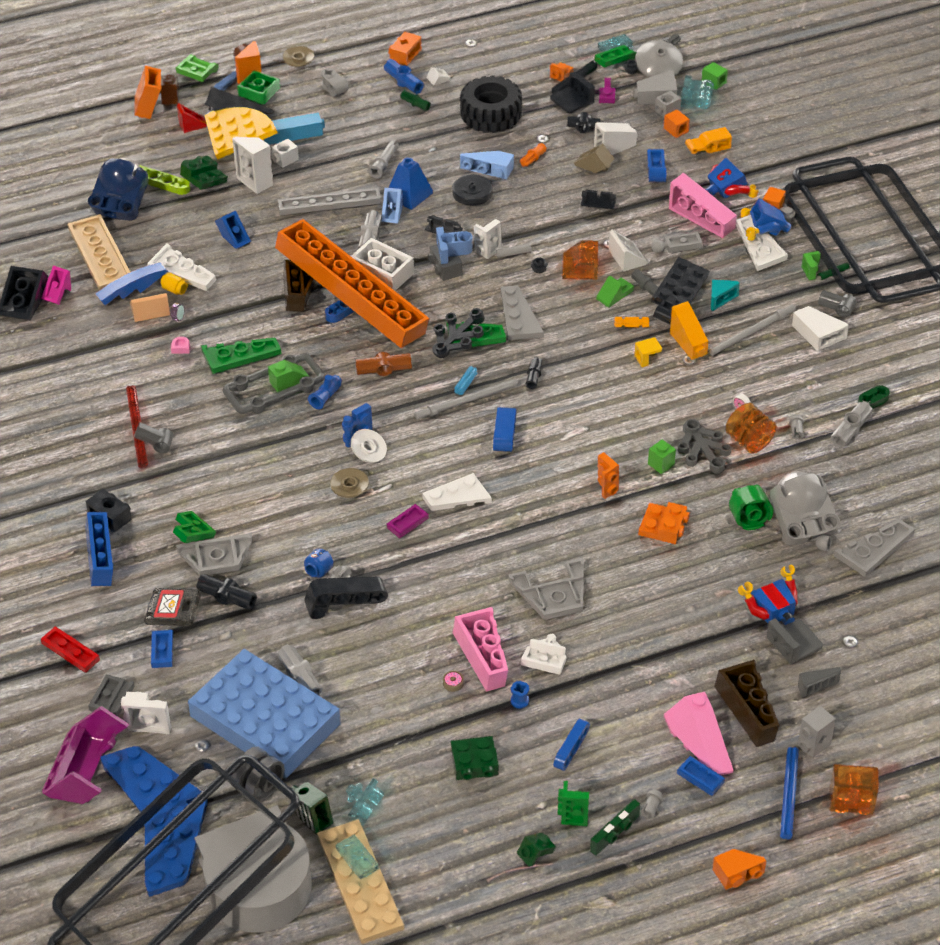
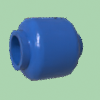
[304,548,333,578]

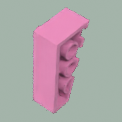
[669,173,737,238]
[453,607,508,692]

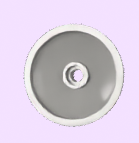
[635,40,683,77]

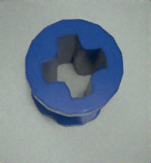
[510,681,529,709]

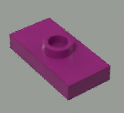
[386,504,429,539]

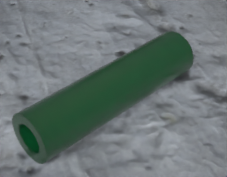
[817,262,850,280]

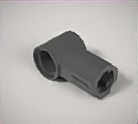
[818,290,857,318]
[134,422,174,453]

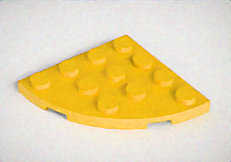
[205,107,278,160]

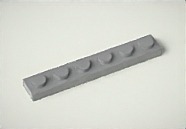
[278,188,381,215]

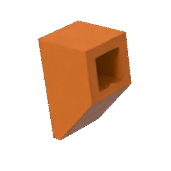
[712,849,766,890]

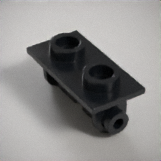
[581,189,617,209]
[425,215,463,234]

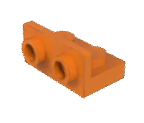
[597,452,619,499]

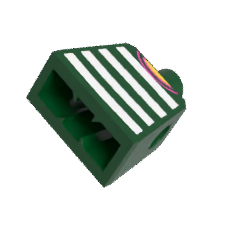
[291,782,334,835]

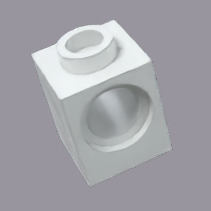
[271,139,299,168]

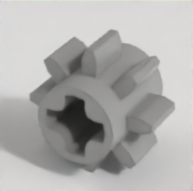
[328,565,352,578]

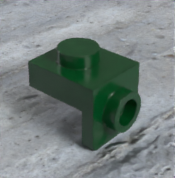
[517,832,556,867]

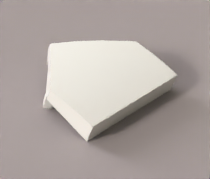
[521,634,567,675]

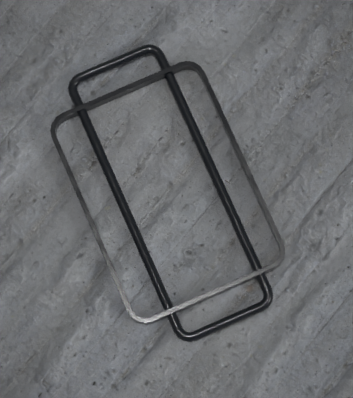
[784,157,940,303]
[47,755,300,945]

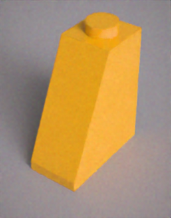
[670,301,709,360]

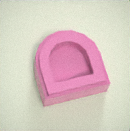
[171,337,190,354]

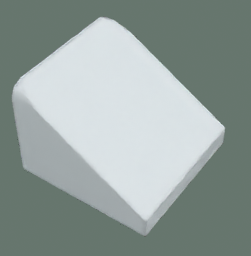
[427,67,451,85]

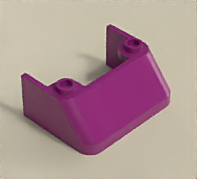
[42,706,129,804]

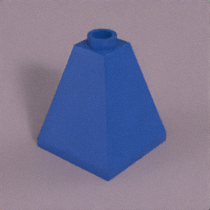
[388,157,433,210]

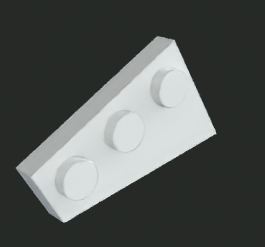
[422,473,492,511]

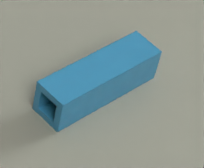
[264,112,325,145]

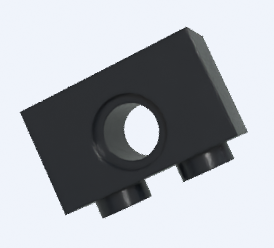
[86,488,132,533]

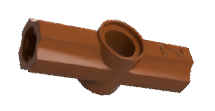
[355,352,412,376]

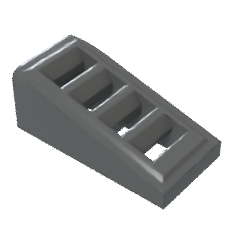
[798,667,841,697]

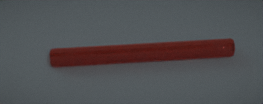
[126,385,148,469]

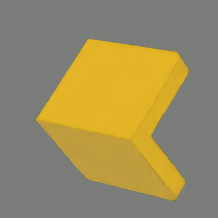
[634,337,662,367]

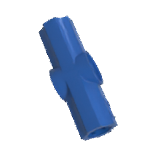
[384,59,424,94]

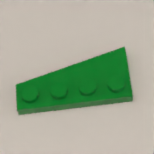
[201,337,282,374]

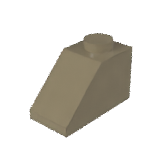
[574,143,615,173]

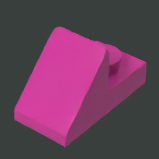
[41,266,71,305]

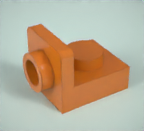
[550,62,574,81]

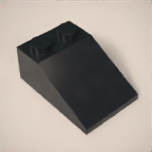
[0,266,49,321]

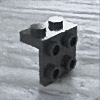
[550,71,595,113]

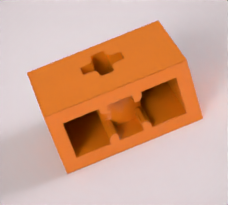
[388,32,422,66]

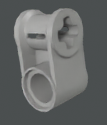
[321,68,349,97]

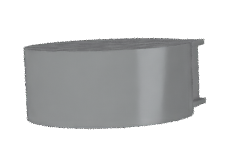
[194,805,312,933]

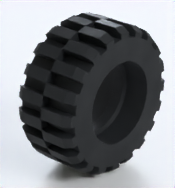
[460,75,522,133]

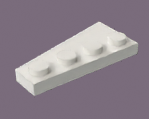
[736,215,788,271]
[147,244,216,291]

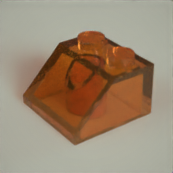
[562,240,598,280]

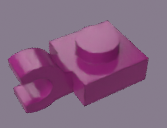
[599,78,615,103]

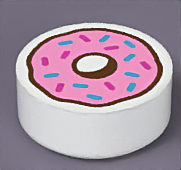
[733,394,751,413]

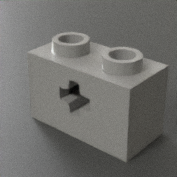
[798,706,836,757]

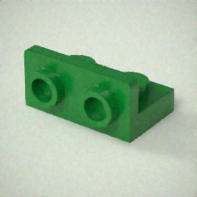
[557,781,589,826]

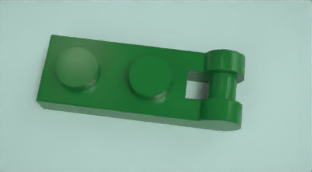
[594,45,637,68]

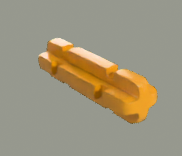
[614,317,650,328]

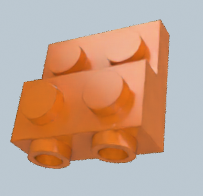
[638,502,690,544]

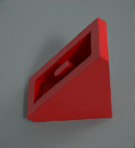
[177,103,207,133]

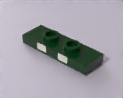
[590,799,640,856]

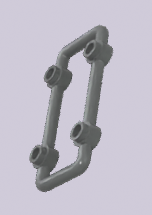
[222,353,325,414]

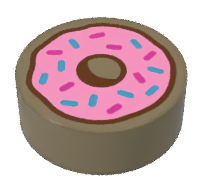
[443,671,464,692]

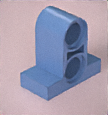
[436,227,473,264]

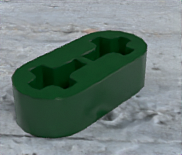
[858,385,890,409]

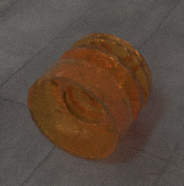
[725,403,777,453]

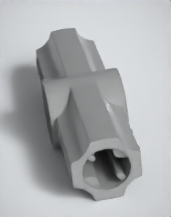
[358,210,382,249]
[831,401,873,448]
[278,644,322,695]

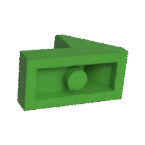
[596,276,634,308]

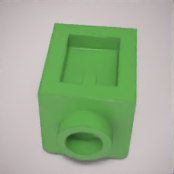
[801,251,821,280]

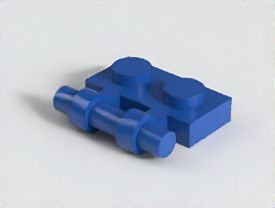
[342,403,373,447]

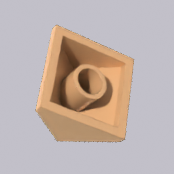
[130,293,170,322]

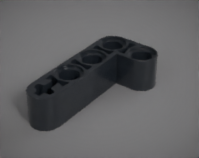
[304,576,388,620]

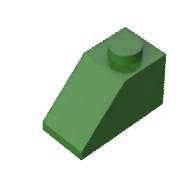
[268,360,310,392]

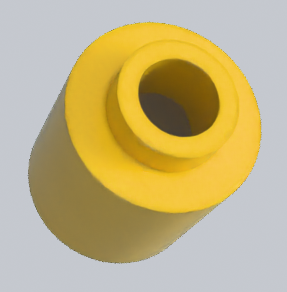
[161,272,188,295]

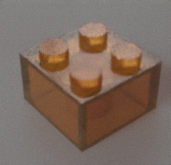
[829,764,879,815]

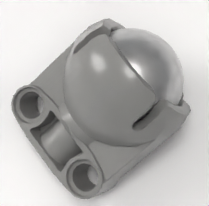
[770,471,840,545]

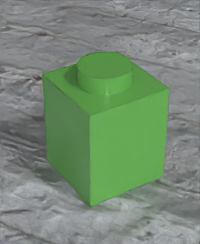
[702,62,728,90]
[648,439,676,474]

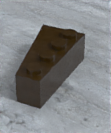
[714,660,779,747]

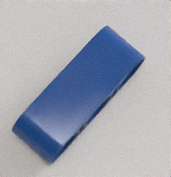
[493,407,516,452]

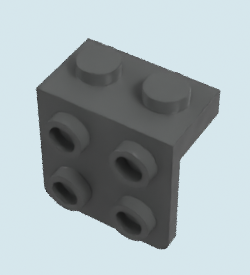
[767,618,823,664]

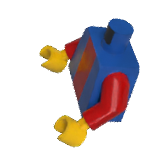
[705,158,759,198]
[738,564,798,625]

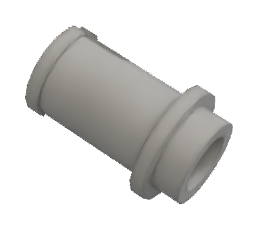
[789,415,804,440]
[641,789,663,819]

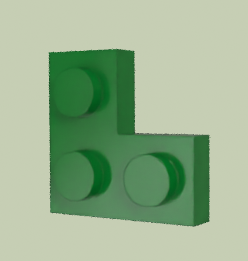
[173,511,216,543]

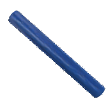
[780,747,799,840]

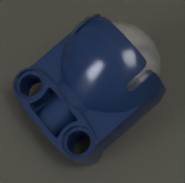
[88,158,148,221]

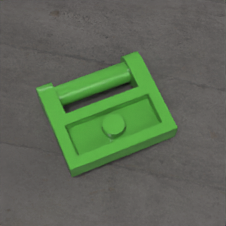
[176,54,219,82]

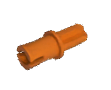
[520,143,547,167]

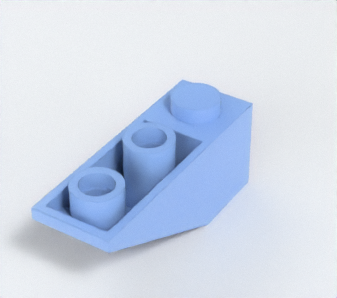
[460,151,514,179]

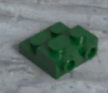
[180,156,228,190]
[450,736,499,780]

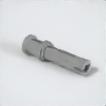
[368,140,399,179]

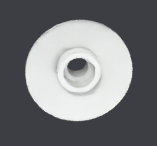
[351,429,387,463]

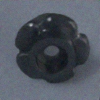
[624,60,638,74]
[531,257,548,273]

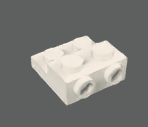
[121,692,171,734]

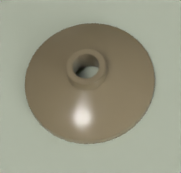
[283,46,314,67]
[330,468,369,498]

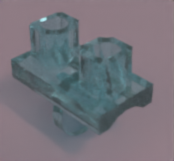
[346,778,385,820]

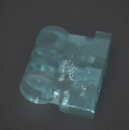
[681,75,714,109]

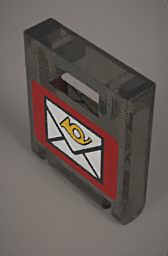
[144,588,201,626]

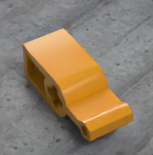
[685,127,732,154]

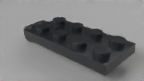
[651,257,710,324]

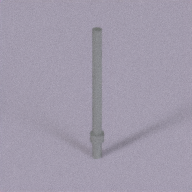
[709,304,796,356]
[414,379,518,419]

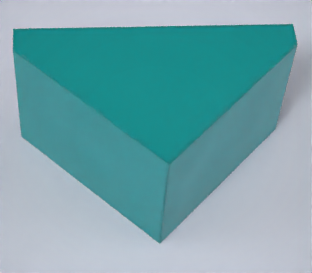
[710,280,740,311]

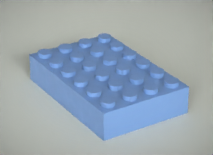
[188,649,341,779]

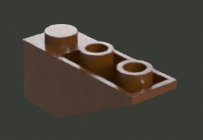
[160,75,179,105]

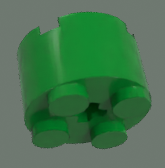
[729,485,774,531]

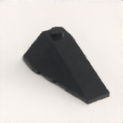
[205,86,274,114]

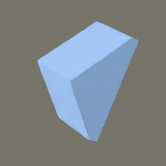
[381,188,403,224]

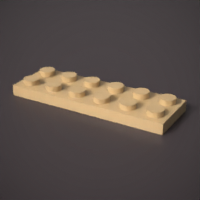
[68,214,130,291]
[317,819,404,944]

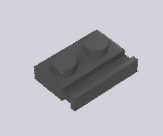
[88,674,135,716]

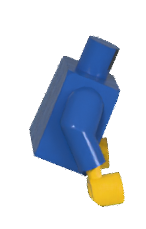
[740,198,791,241]

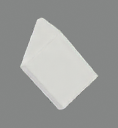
[609,230,648,272]

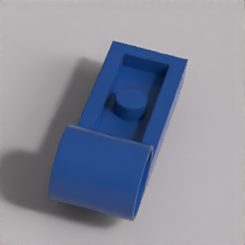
[647,149,666,182]

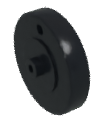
[452,174,493,206]

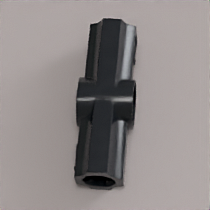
[196,574,257,610]

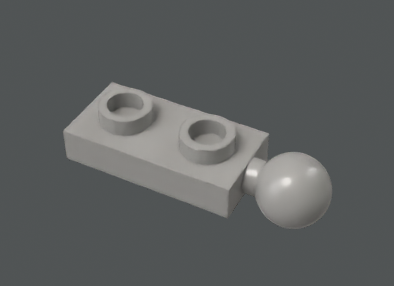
[651,232,703,253]

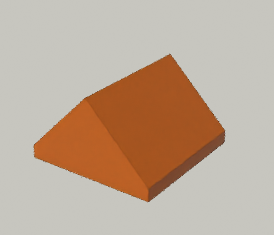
[235,41,262,84]

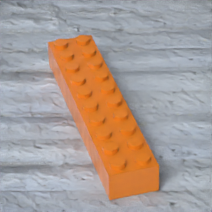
[275,219,429,348]

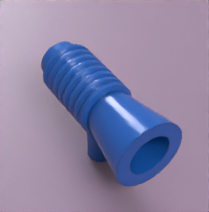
[308,375,342,410]

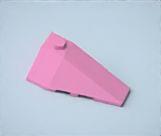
[664,692,733,776]

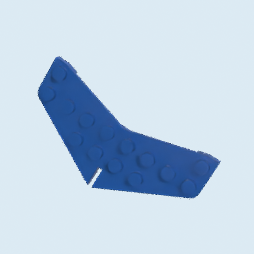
[100,746,208,897]

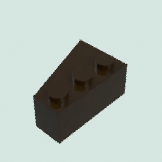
[283,260,316,312]

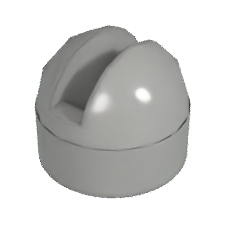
[815,535,831,552]

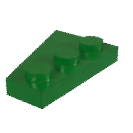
[446,322,506,347]

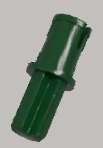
[400,90,431,112]

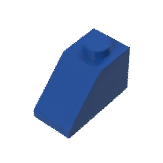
[215,210,251,249]

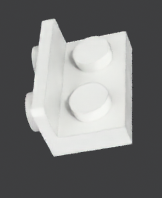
[474,219,502,259]

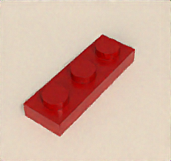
[41,626,100,673]

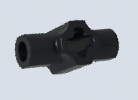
[567,112,600,134]

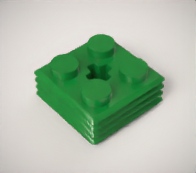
[237,70,281,105]

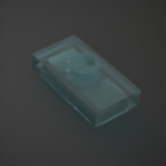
[598,34,633,52]
[336,834,379,880]

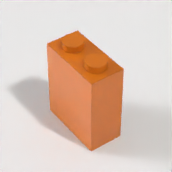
[134,65,161,119]

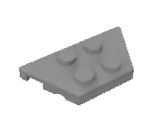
[176,533,253,576]

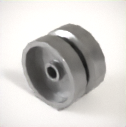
[231,747,285,803]

